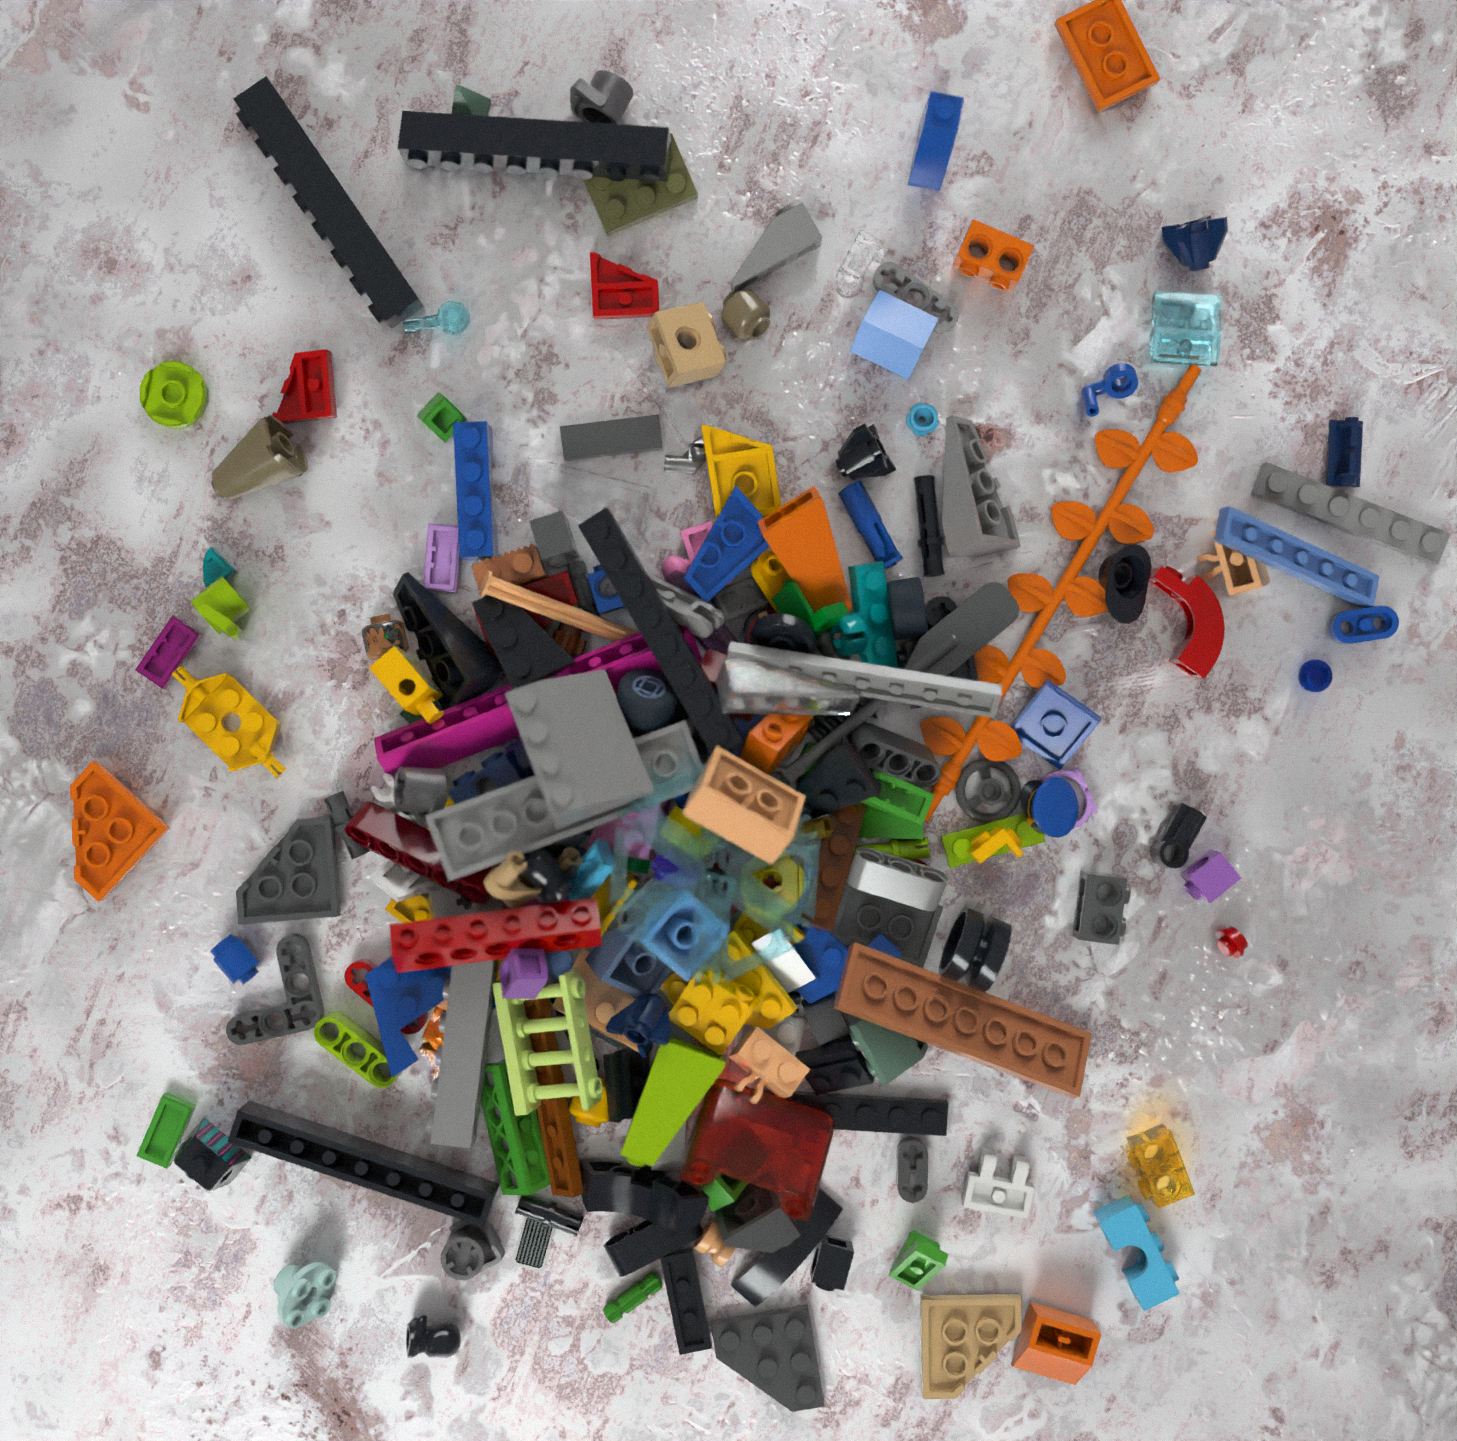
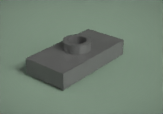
[711,576,771,625]

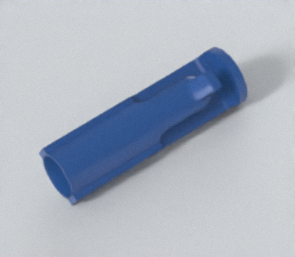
[838,480,903,570]

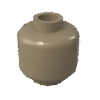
[721,289,770,339]

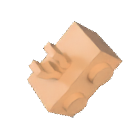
[1197,530,1270,596]
[728,1026,810,1104]

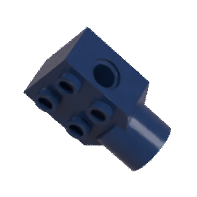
[448,738,535,804]

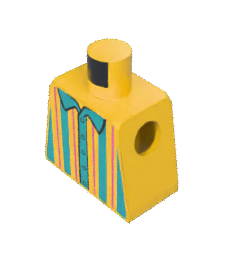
[369,646,445,724]

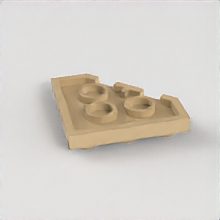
[920,1294,1022,1399]

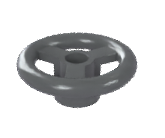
[955,758,1021,823]

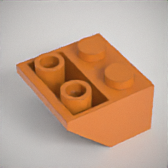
[1011,1301,1102,1385]

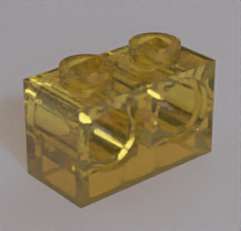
[1126,1124,1195,1208]

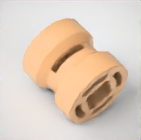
[693,1219,736,1267]

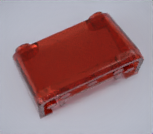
[679,1079,835,1222]

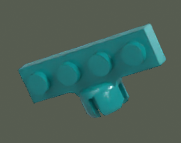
[830,561,898,668]

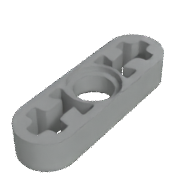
[873,262,959,334]

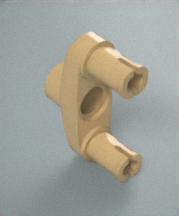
[484,847,582,908]

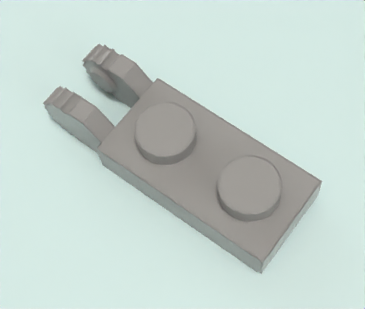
[649,575,725,639]

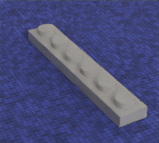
[1250,462,1450,565]

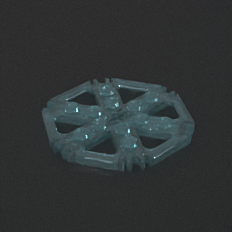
[609,762,820,984]

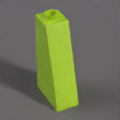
[620,1036,726,1167]

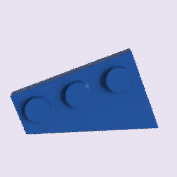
[683,486,769,603]

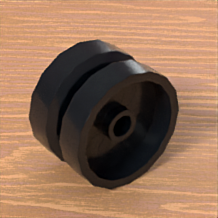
[939,906,1012,993]

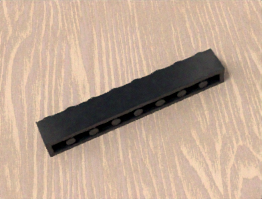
[233,76,424,329]
[397,111,672,184]
[227,1100,500,1227]

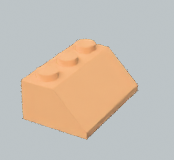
[682,746,806,865]

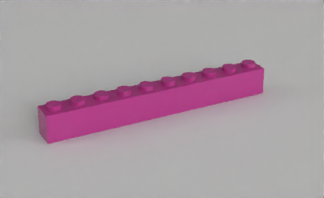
[374,623,702,778]

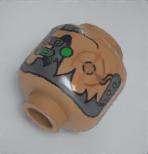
[362,614,409,661]

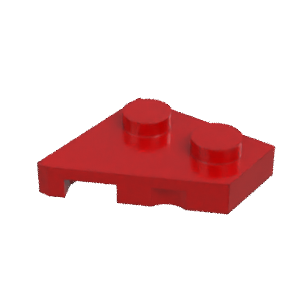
[590,252,660,320]
[272,349,337,424]

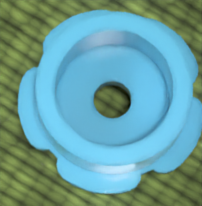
[906,403,939,436]

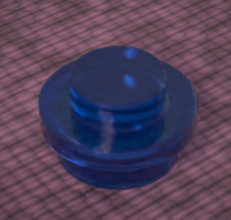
[1298,659,1332,692]

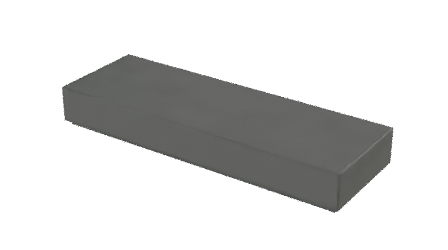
[560,414,663,461]

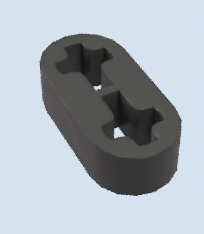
[896,1136,928,1203]

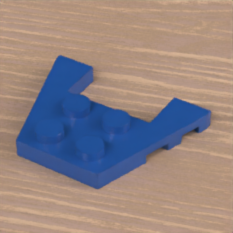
[781,863,902,1004]
[365,957,496,1077]

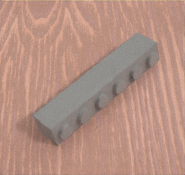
[427,960,498,1149]

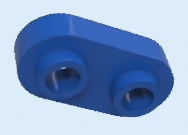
[1328,606,1399,644]

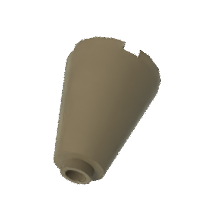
[211,415,308,500]

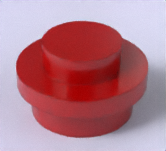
[1216,926,1248,959]

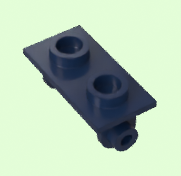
[1326,417,1363,487]

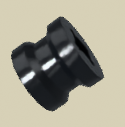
[925,596,957,628]

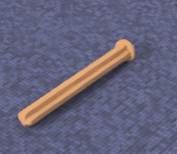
[479,570,638,642]

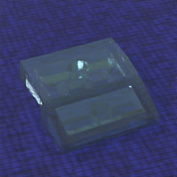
[1149,292,1221,367]

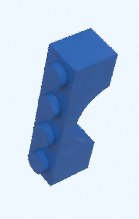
[453,421,498,561]

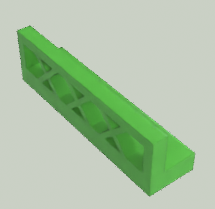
[481,1060,551,1196]

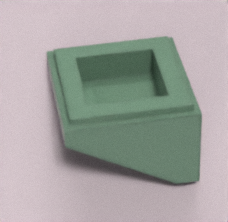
[451,84,491,116]

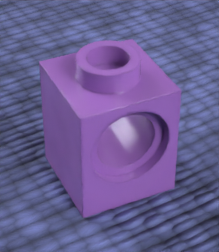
[1180,850,1241,903]
[499,948,549,999]

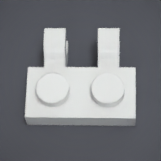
[962,1148,1035,1219]

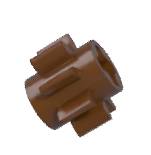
[547,622,587,659]

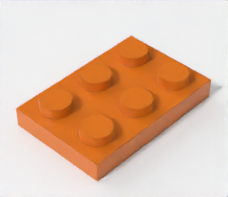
[1054,0,1160,113]

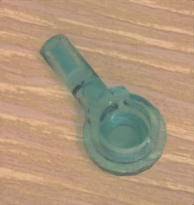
[403,301,470,335]

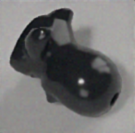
[522,848,577,904]
[406,1314,461,1358]

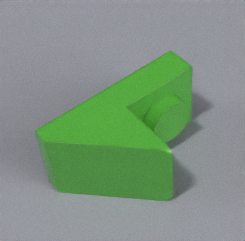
[888,1230,949,1291]

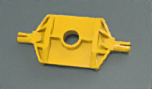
[172,666,287,779]

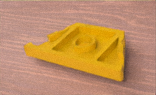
[701,424,782,519]

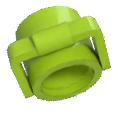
[190,576,251,641]

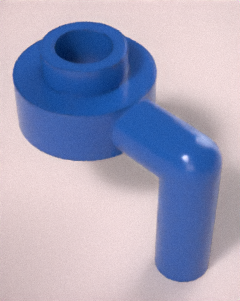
[1081,363,1138,417]

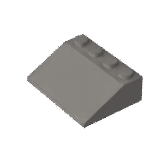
[505,669,654,830]

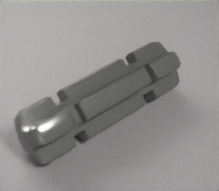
[567,560,601,617]

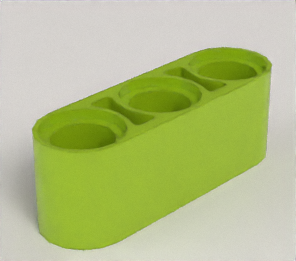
[314,1012,402,1088]

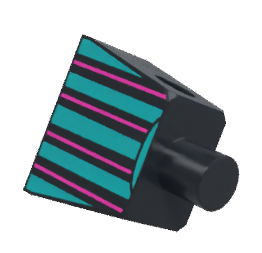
[173,1117,252,1192]

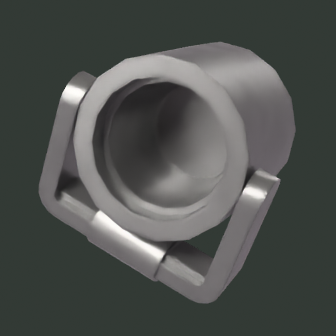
[570,70,634,124]
[393,767,448,827]
[441,1220,505,1280]

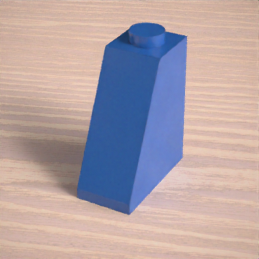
[908,91,964,191]

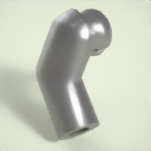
[664,440,706,474]

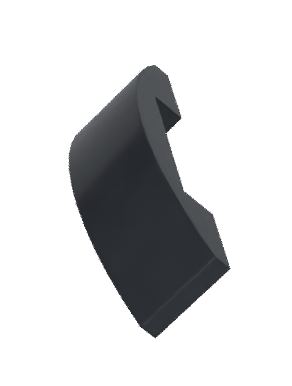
[731,1186,843,1308]

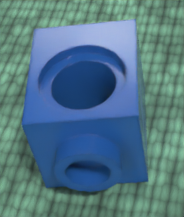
[587,564,626,615]

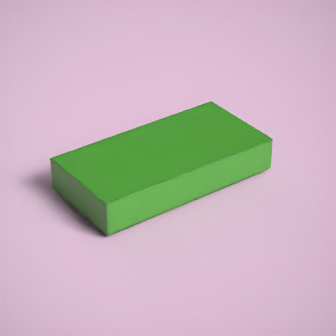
[136,1093,196,1169]

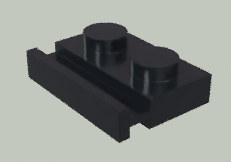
[795,1040,875,1095]
[603,1048,650,1123]

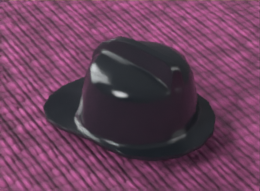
[1098,544,1152,624]

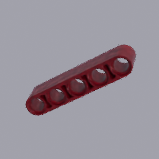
[344,801,498,905]

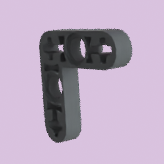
[226,934,324,1045]

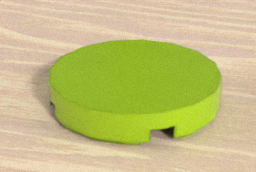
[140,361,208,428]

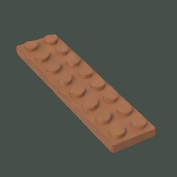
[833,942,1092,1099]

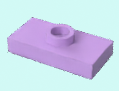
[423,523,460,593]

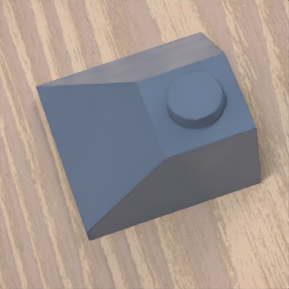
[585,922,672,997]

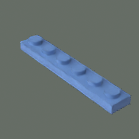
[1213,506,1379,608]

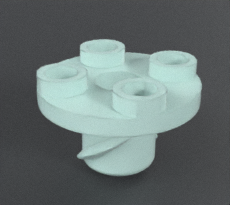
[274,1262,337,1330]

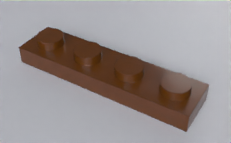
[798,802,867,932]

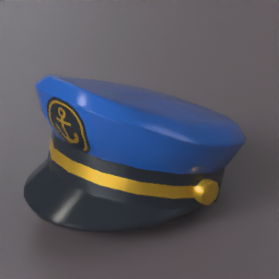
[1020,777,1079,838]

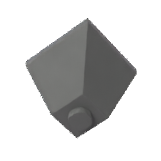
[715,1171,801,1253]

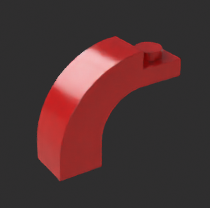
[1149,566,1225,679]

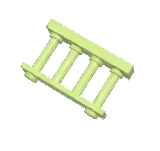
[492,968,603,1116]

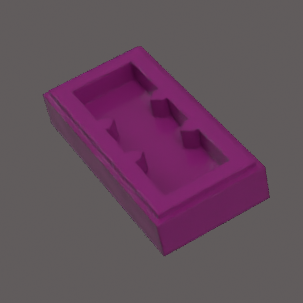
[135,615,204,689]

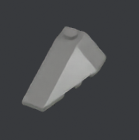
[942,415,1021,557]

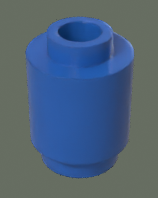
[210,934,260,985]

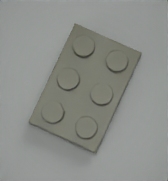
[583,133,698,236]

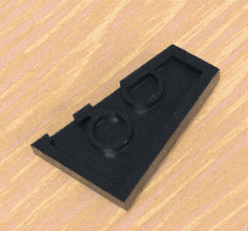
[472,595,576,690]
[796,737,882,820]

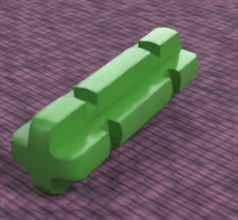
[603,1272,663,1323]

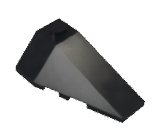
[393,572,503,710]

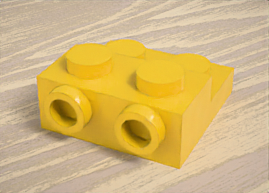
[669,961,760,1056]

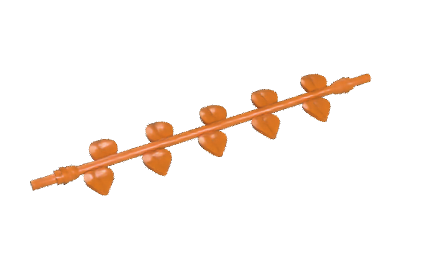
[920,364,1202,823]

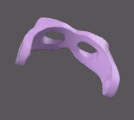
[1039,767,1098,829]

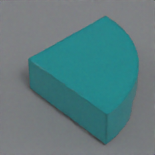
[203,547,238,588]

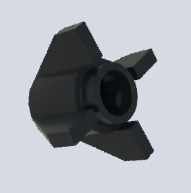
[835,423,896,480]

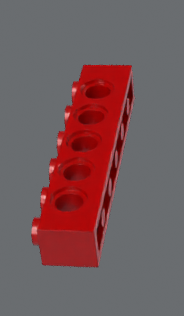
[390,897,602,973]

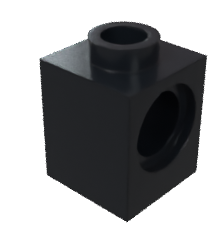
[810,1234,854,1291]

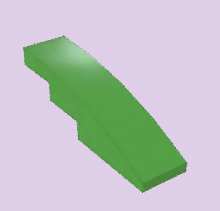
[799,743,935,826]

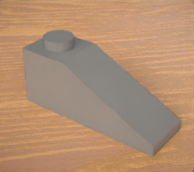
[731,202,822,291]

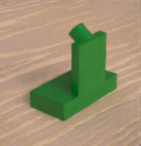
[771,579,849,639]

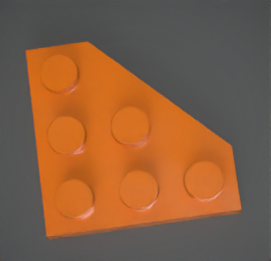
[70,761,171,902]

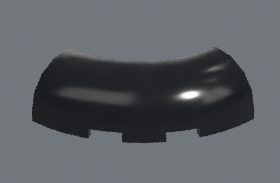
[579,1159,709,1238]

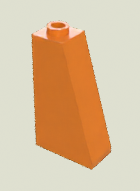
[757,485,853,612]

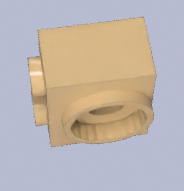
[647,302,726,388]

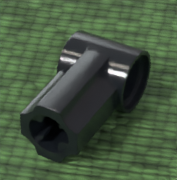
[1150,803,1207,869]

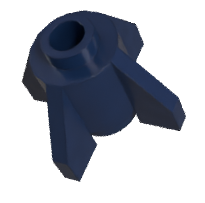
[1161,215,1228,271]
[606,993,672,1058]

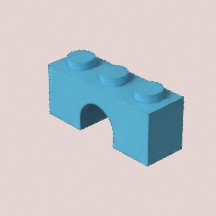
[1093,1195,1180,1311]

